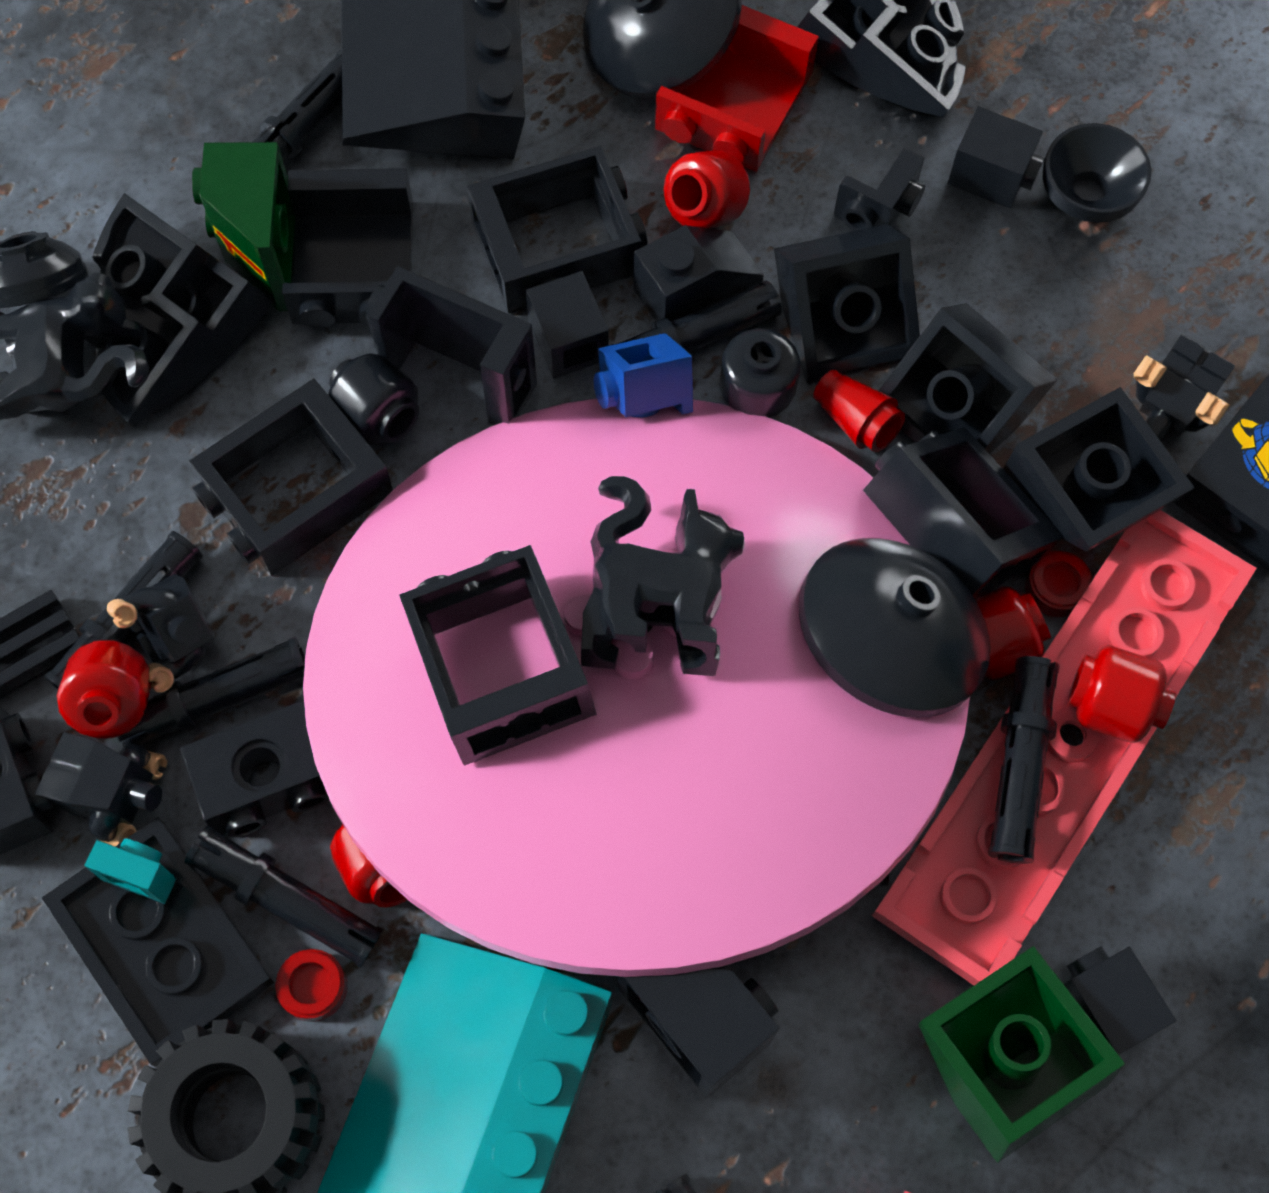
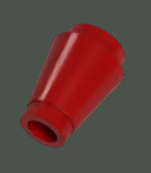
[813,370,905,453]

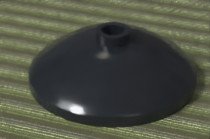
[583,0,742,98]
[798,538,991,718]

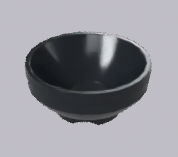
[1042,123,1152,223]
[0,231,89,308]

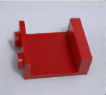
[655,5,819,172]

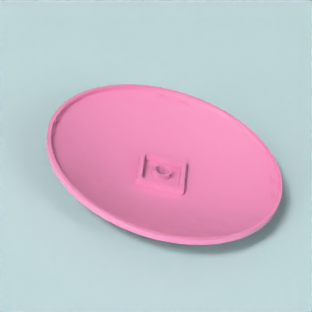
[303,399,970,977]

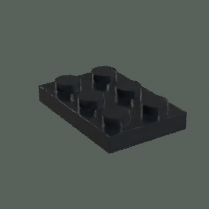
[42,817,275,1067]

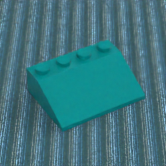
[317,933,612,1193]

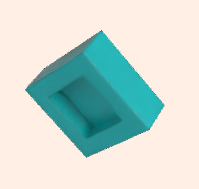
[84,838,176,904]

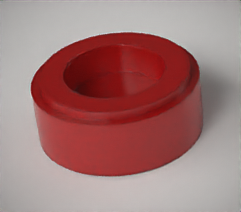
[1025,551,1093,617]
[275,949,348,1022]

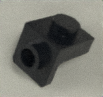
[834,148,926,231]

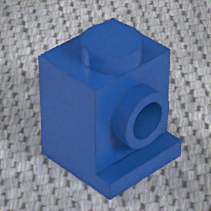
[593,333,693,418]

